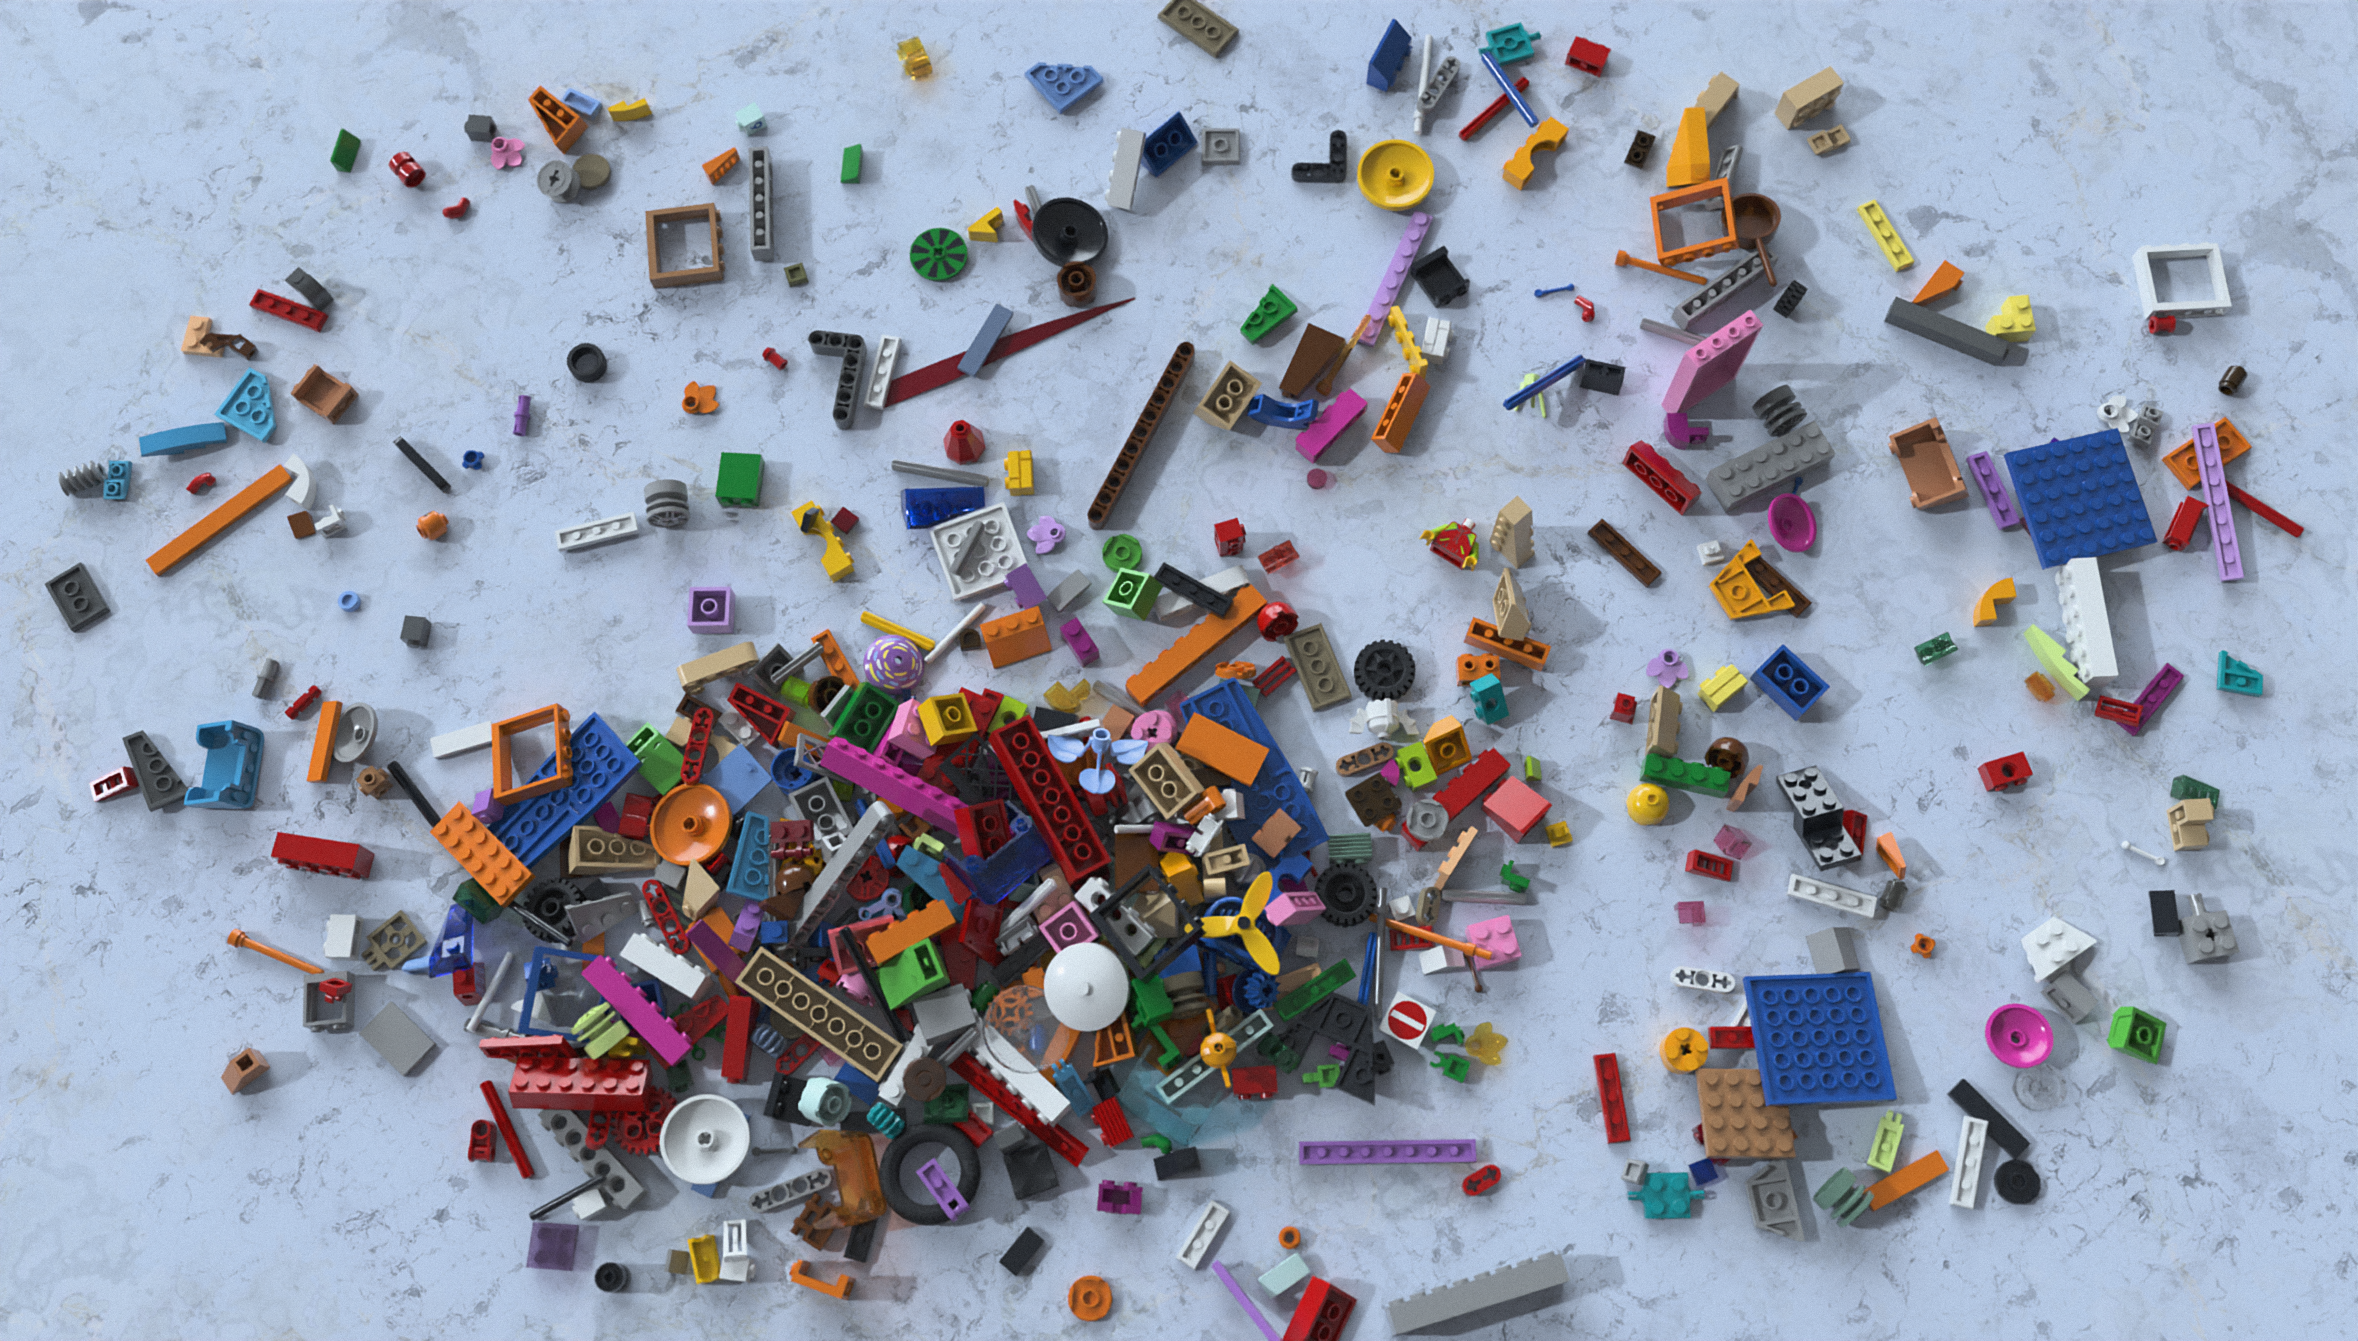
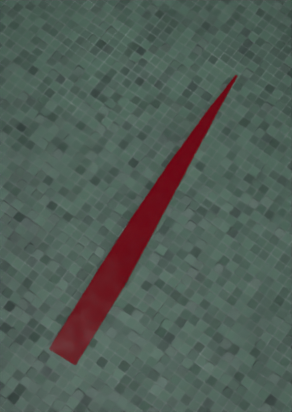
[884,297,1135,408]

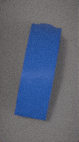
[1247,394,1319,429]

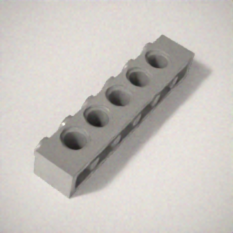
[749,146,774,261]
[1671,244,1779,331]
[538,1109,649,1211]

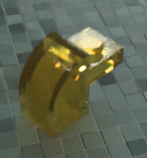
[1043,678,1091,714]

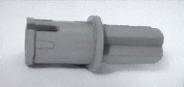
[252,658,280,699]

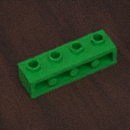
[1639,753,1731,798]

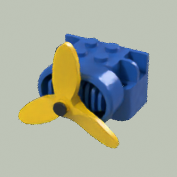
[1184,872,1292,975]

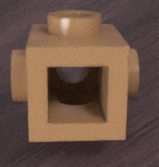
[355,765,394,800]

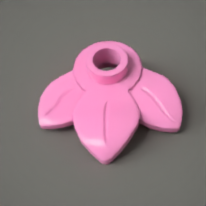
[490,137,525,170]

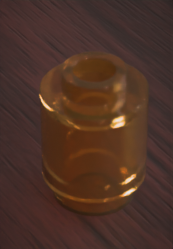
[2024,671,2056,702]

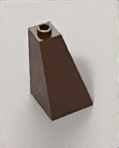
[1279,323,1347,400]

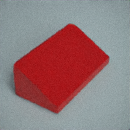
[1836,809,1867,856]

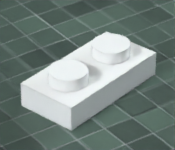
[718,706,762,748]

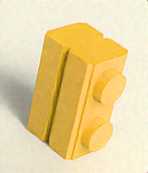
[1004,450,1034,496]

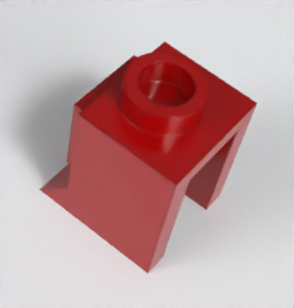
[1609,692,1637,725]

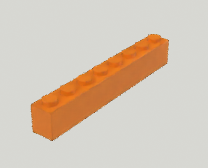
[1125,584,1267,707]

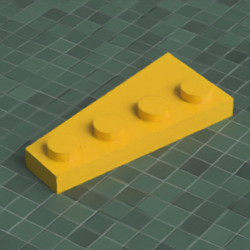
[1388,305,1428,380]

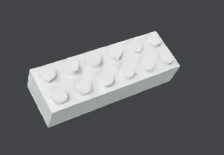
[2055,557,2119,689]

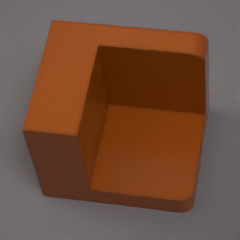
[899,815,933,840]

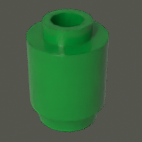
[969,980,999,1013]

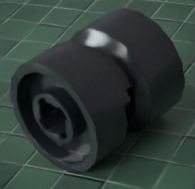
[595,1262,631,1293]

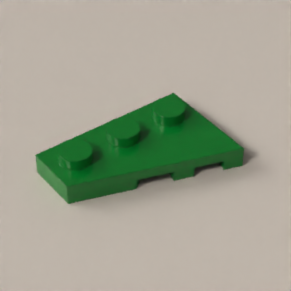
[1240,284,1298,345]

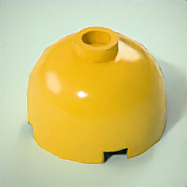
[1626,783,1670,826]

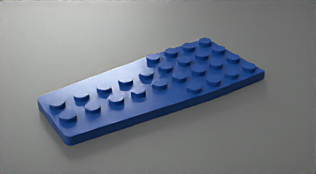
[1180,678,1330,872]
[487,711,644,870]

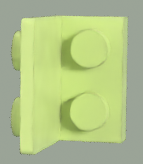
[904,833,952,880]

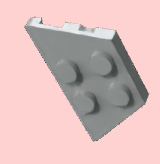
[1744,1159,1805,1242]

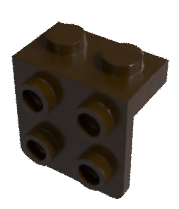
[1345,772,1402,827]

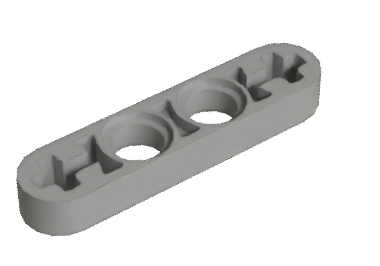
[1416,56,1460,114]
[748,1168,833,1213]

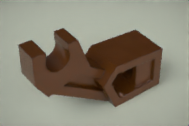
[199,332,258,361]

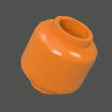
[416,511,449,540]

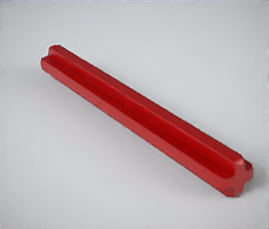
[1458,77,1530,141]
[2225,480,2304,538]
[479,1080,535,1180]

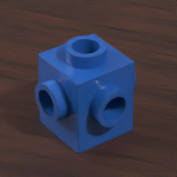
[524,957,559,992]

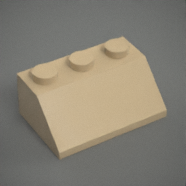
[1193,360,1262,430]
[1492,568,1531,641]
[1645,685,1683,759]

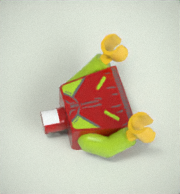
[1419,518,1479,572]

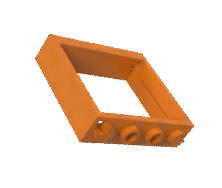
[1650,177,1740,267]
[491,703,573,806]

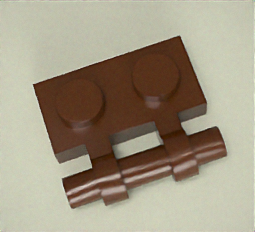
[790,1193,846,1252]

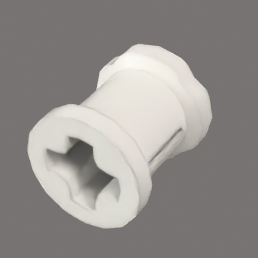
[1299,767,1318,793]

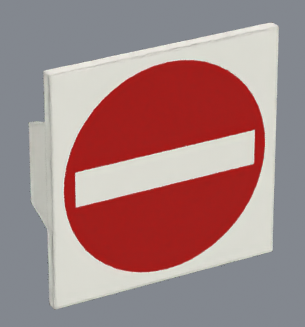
[1378,991,1436,1050]

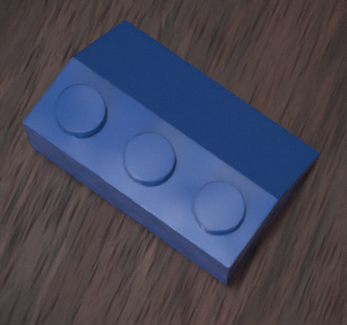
[1366,19,1413,92]

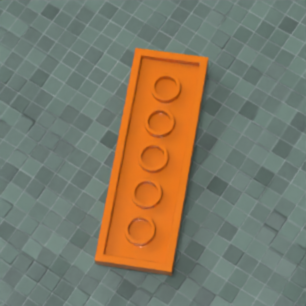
[430,801,536,908]

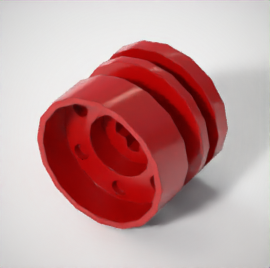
[1077,762,1128,818]
[846,855,890,904]

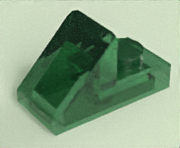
[1255,1032,1302,1075]

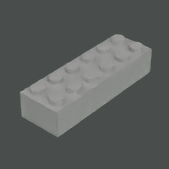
[1705,421,1836,513]

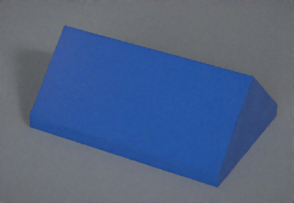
[1141,111,1198,177]

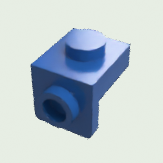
[758,920,789,947]

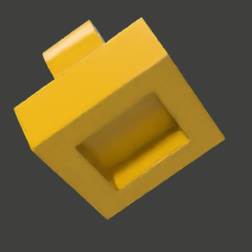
[1545,821,1573,848]

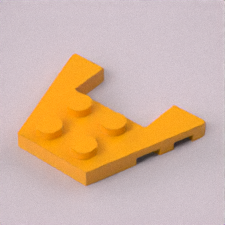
[1708,539,1795,621]

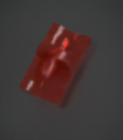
[1258,539,1300,575]

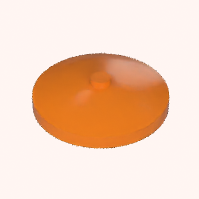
[650,783,732,867]

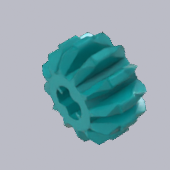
[867,1102,905,1139]

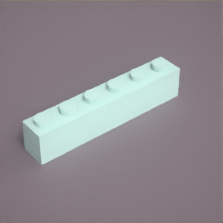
[1155,1009,1274,1107]

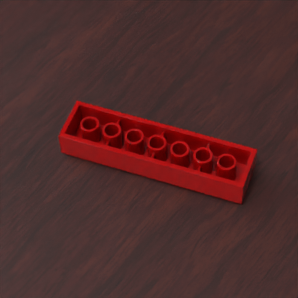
[988,714,1112,886]

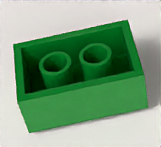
[828,682,901,754]

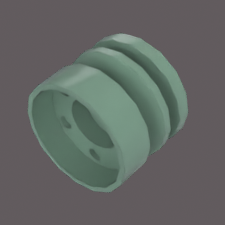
[1812,1167,1874,1228]

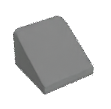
[664,1249,690,1275]

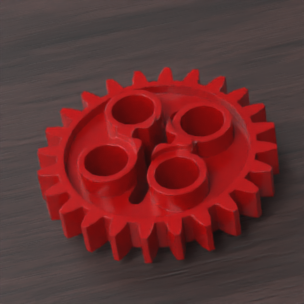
[610,1085,678,1157]

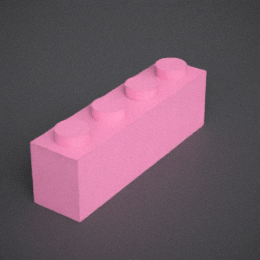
[1264,892,1326,926]

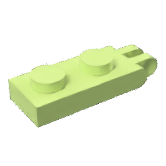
[1867,1110,1904,1173]

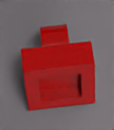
[817,959,841,988]
[319,978,352,1004]

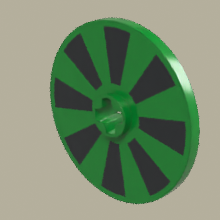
[910,228,968,281]

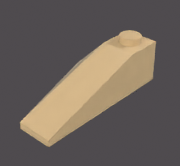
[569,826,660,875]

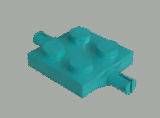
[1478,22,1541,67]
[1627,1172,1705,1219]

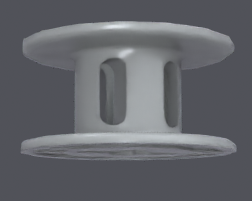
[537,160,581,203]

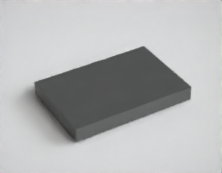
[45,562,111,633]

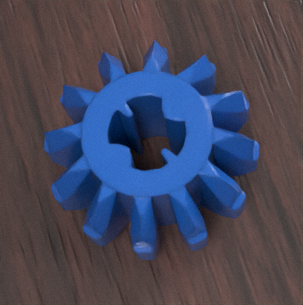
[1243,971,1281,1009]

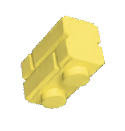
[1697,664,1748,712]

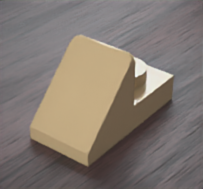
[1203,844,1250,876]

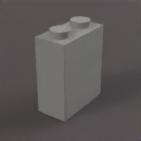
[912,983,979,1047]

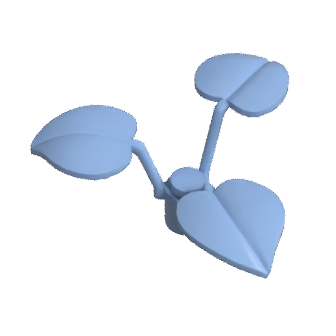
[1048,728,1148,794]

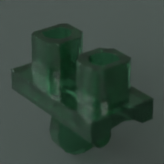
[1914,632,1958,666]

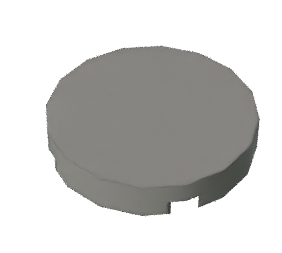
[1406,799,1449,842]

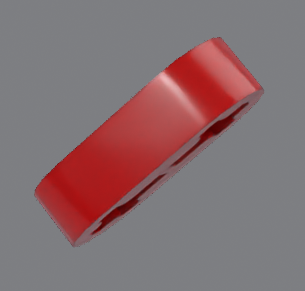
[1462,1164,1501,1196]

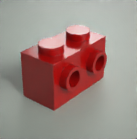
[1214,518,1246,557]

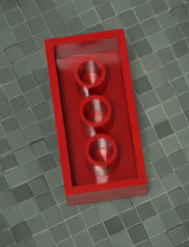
[271,832,375,880]

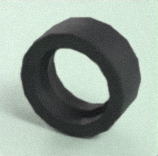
[567,343,607,383]

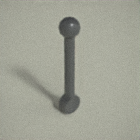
[752,1146,798,1156]

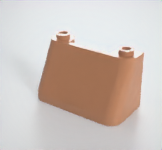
[1888,417,1970,510]

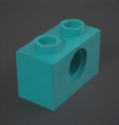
[1469,673,1509,725]

